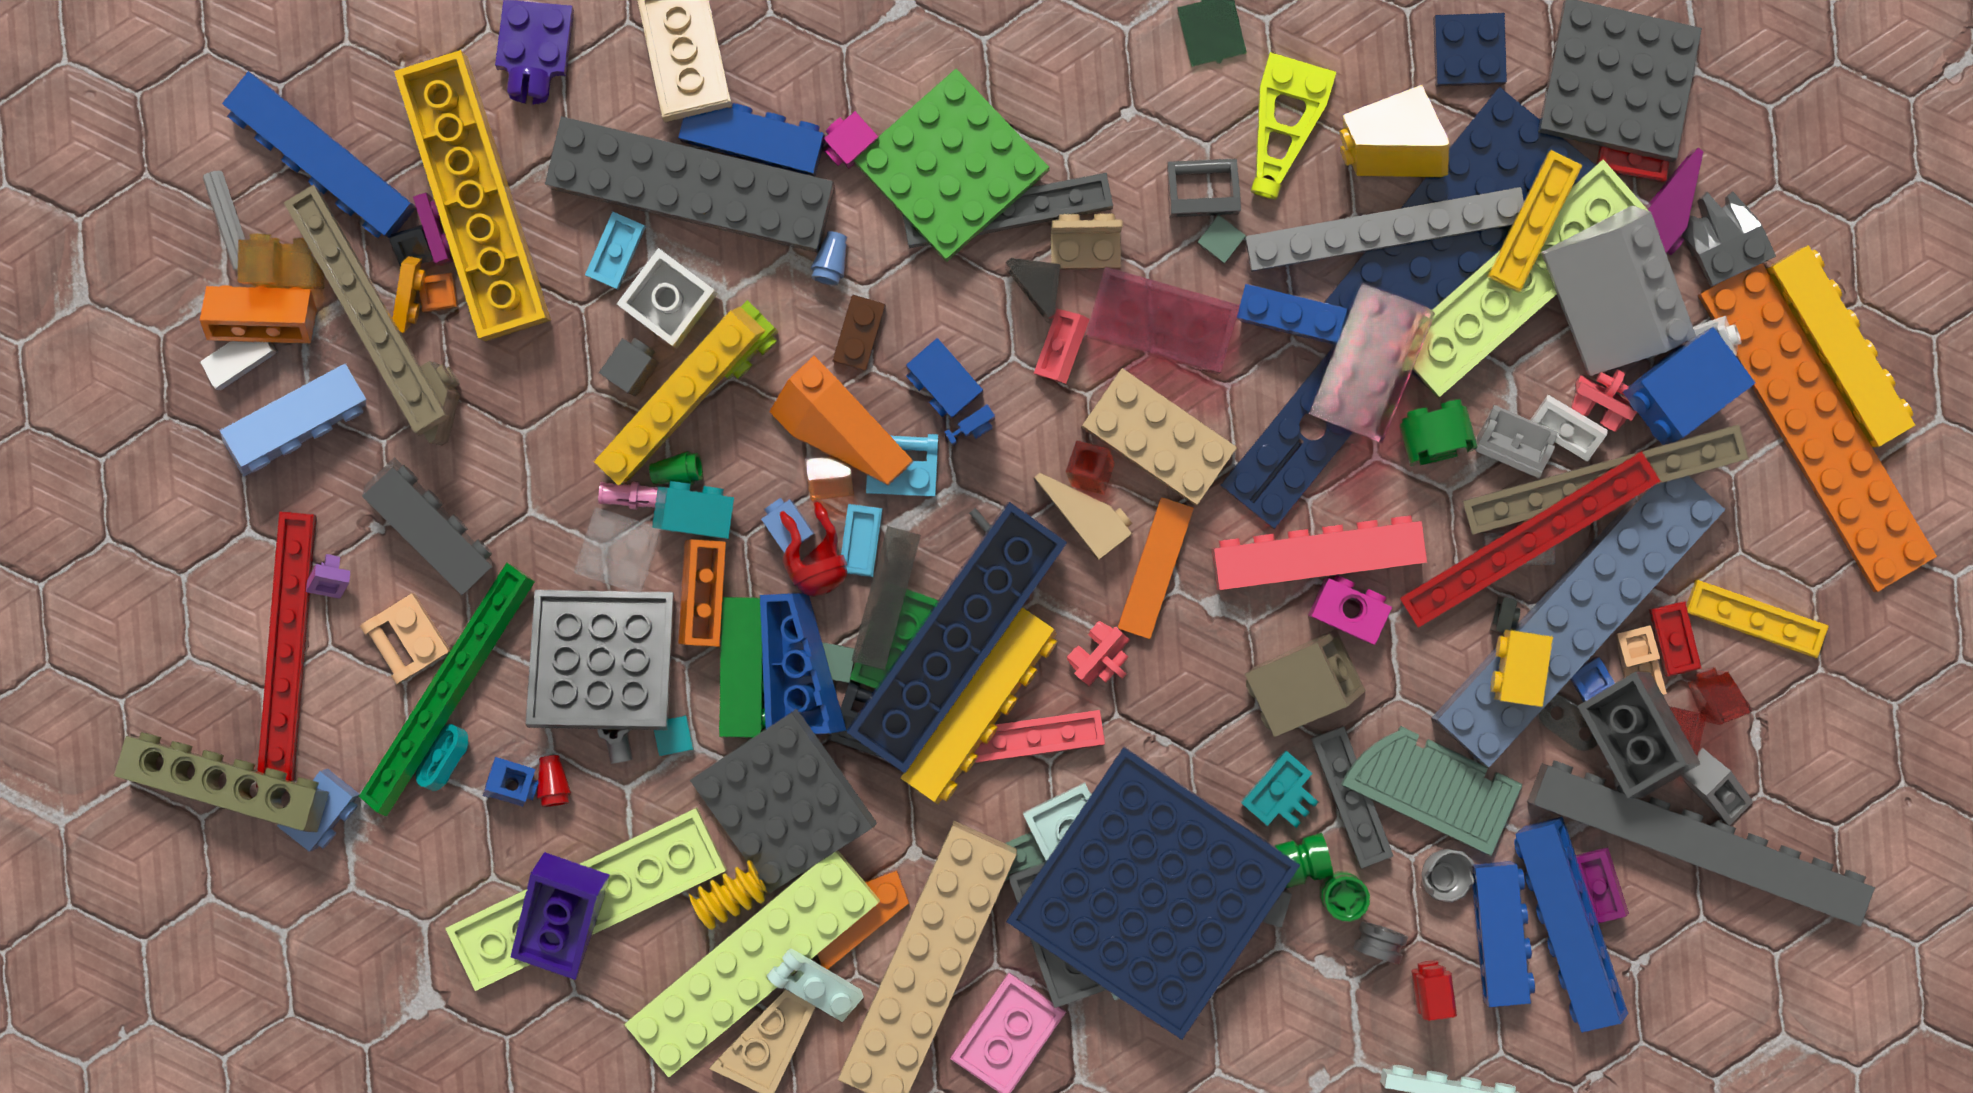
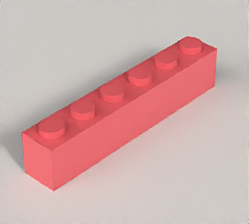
[1212,515,1427,590]

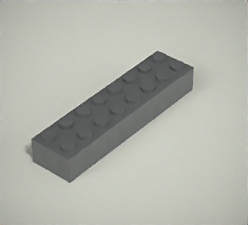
[545,116,835,253]

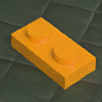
[392,256,425,333]

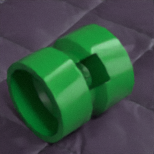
[1274,833,1334,889]
[1320,871,1370,921]

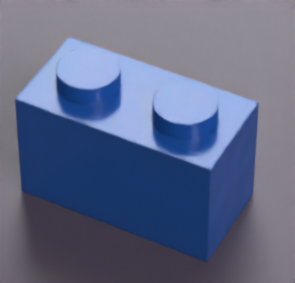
[906,338,983,419]

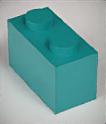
[652,481,734,539]

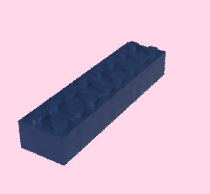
[847,502,1067,773]

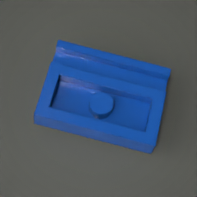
[945,404,995,446]

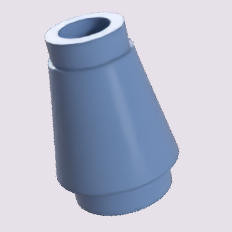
[811,231,847,286]

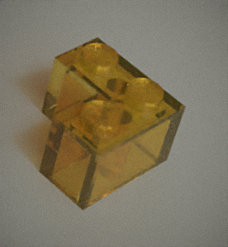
[238,234,324,289]

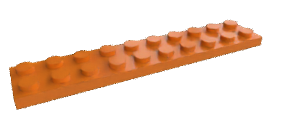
[1697,263,1937,592]

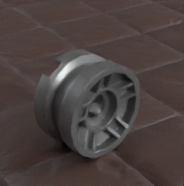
[1353,922,1408,964]

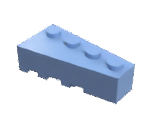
[220,364,366,477]

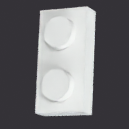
[1530,395,1608,462]

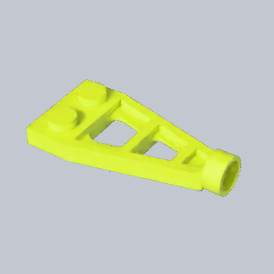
[1251,52,1336,199]

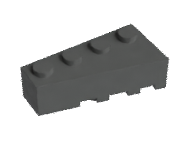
[362,457,492,595]

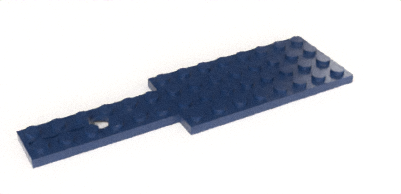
[1220,87,1596,529]

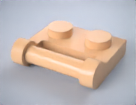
[360,593,451,685]

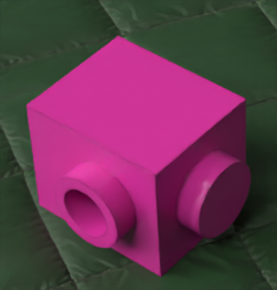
[824,111,879,169]

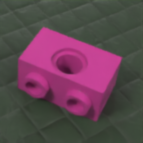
[1308,575,1392,645]

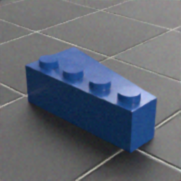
[760,593,846,734]

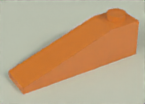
[769,356,914,486]

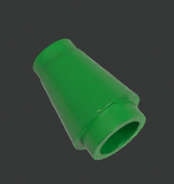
[649,451,703,485]

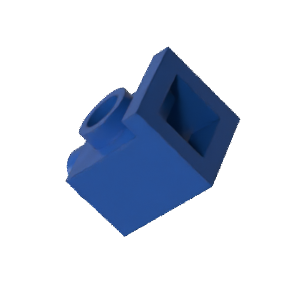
[482,757,538,807]

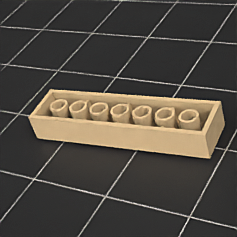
[838,821,1017,1093]

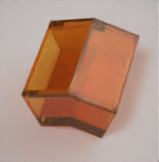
[806,457,854,501]

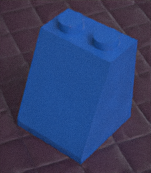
[1623,327,1756,445]

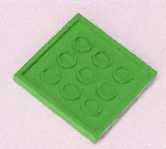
[854,69,1050,262]

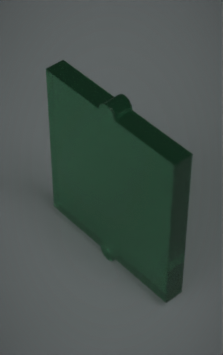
[1177,0,1247,67]

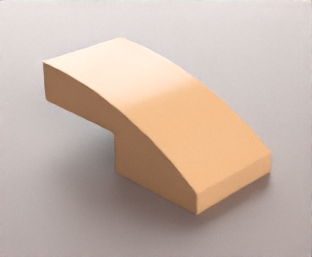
[1616,625,1667,695]

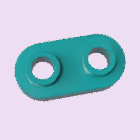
[416,724,469,791]

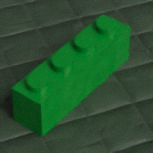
[719,597,766,737]

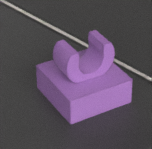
[306,554,350,599]

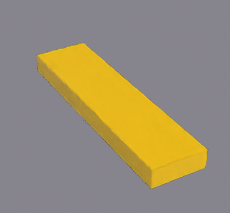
[1487,150,1583,292]
[1686,580,1829,658]

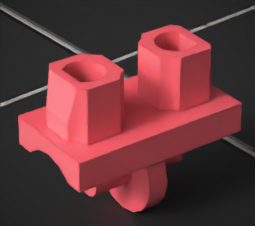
[1571,370,1637,432]
[1067,621,1130,686]

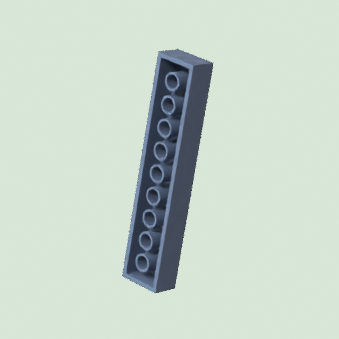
[1432,476,1725,767]

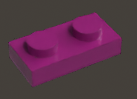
[413,192,454,266]
[1576,847,1629,923]

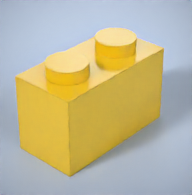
[1491,630,1553,707]

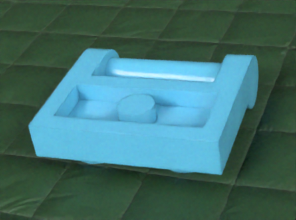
[866,434,938,497]

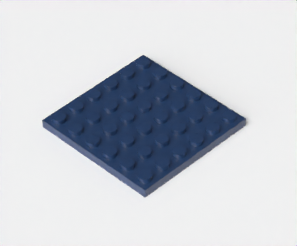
[1006,746,1300,1040]

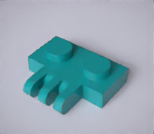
[1240,750,1319,828]

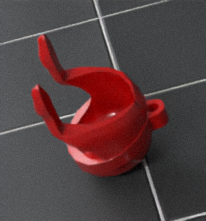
[780,502,847,597]

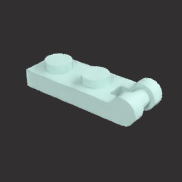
[767,949,864,1022]

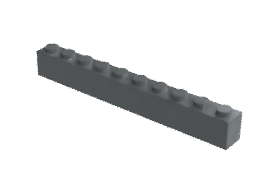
[1527,760,1875,927]

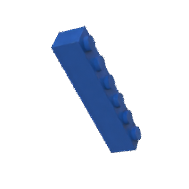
[222,71,416,238]
[1514,816,1628,1033]

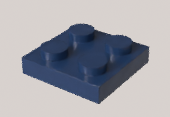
[1433,13,1507,86]

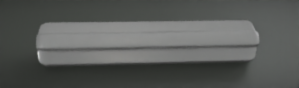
[203,171,253,271]

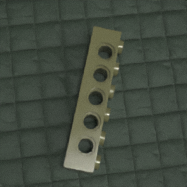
[114,732,329,832]

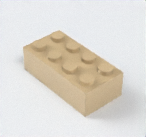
[1081,368,1237,506]

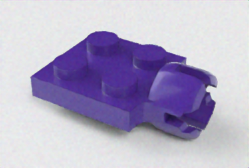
[495,0,574,104]

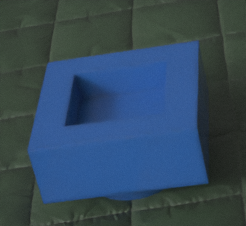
[1570,657,1615,702]

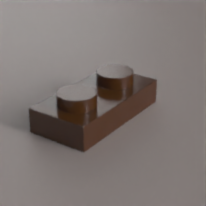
[832,294,886,371]

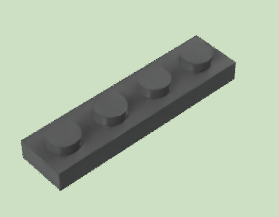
[1310,726,1394,869]

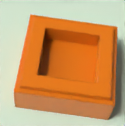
[419,273,459,313]

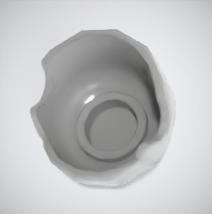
[1421,849,1475,903]

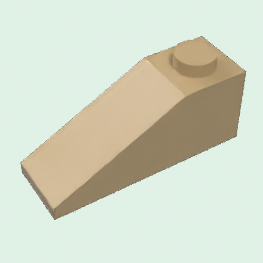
[1034,473,1132,559]

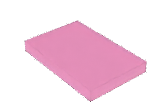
[950,972,1066,1093]

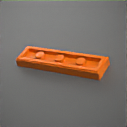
[1117,497,1194,639]

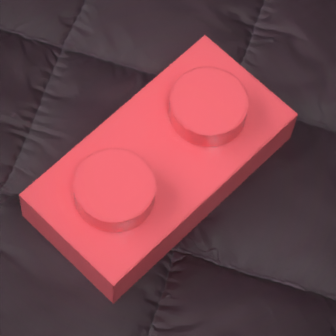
[1034,308,1090,384]

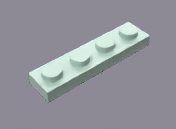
[1380,1065,1519,1093]

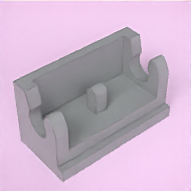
[1475,405,1558,478]

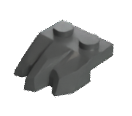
[1682,191,1776,287]

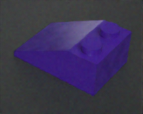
[510,852,610,980]

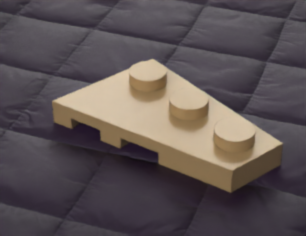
[709,989,816,1093]

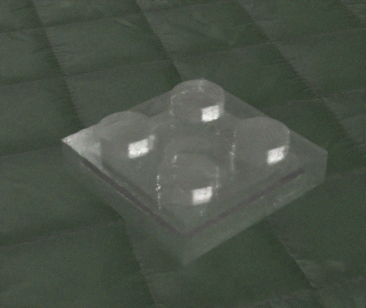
[574,507,662,592]

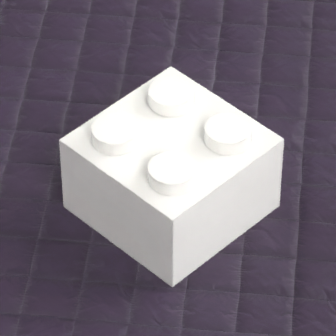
[617,248,718,349]

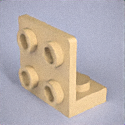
[1051,214,1123,270]

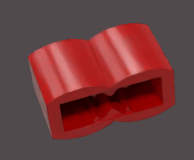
[1411,961,1457,1021]

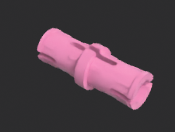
[598,482,669,510]

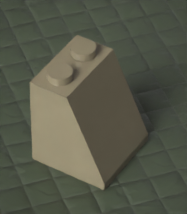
[1245,629,1365,737]

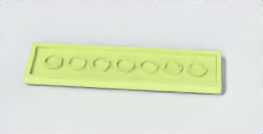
[1392,160,1648,398]
[445,808,727,991]
[624,850,880,1077]

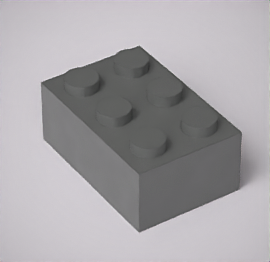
[1578,671,1701,798]

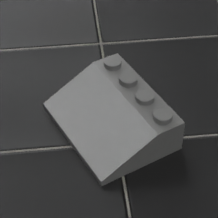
[1541,205,1696,376]

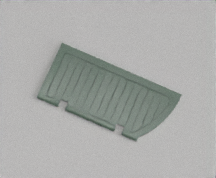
[1341,726,1522,856]

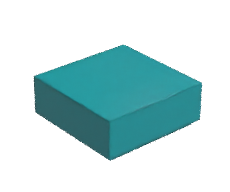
[654,715,694,756]

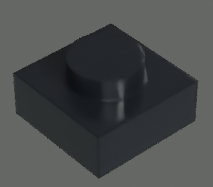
[389,225,433,267]

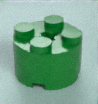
[1399,399,1478,466]

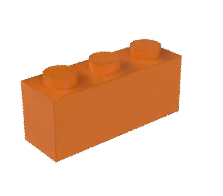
[200,285,317,343]
[678,540,726,647]

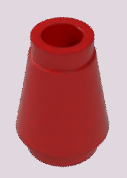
[537,755,572,807]

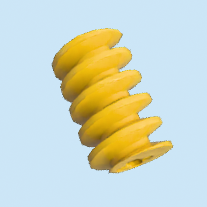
[689,860,767,930]

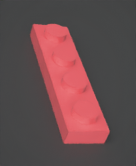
[974,710,1105,764]

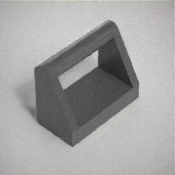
[1167,159,1241,218]

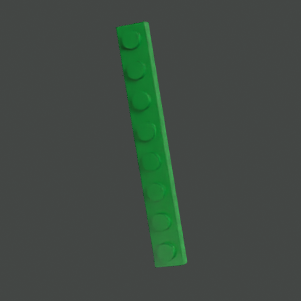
[359,562,535,816]

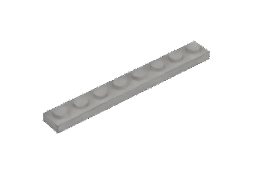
[1245,187,1524,272]

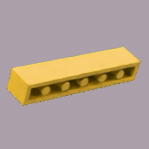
[1766,245,1915,448]
[593,307,765,486]
[900,607,1057,804]

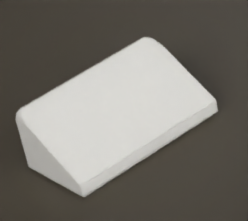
[200,341,278,390]

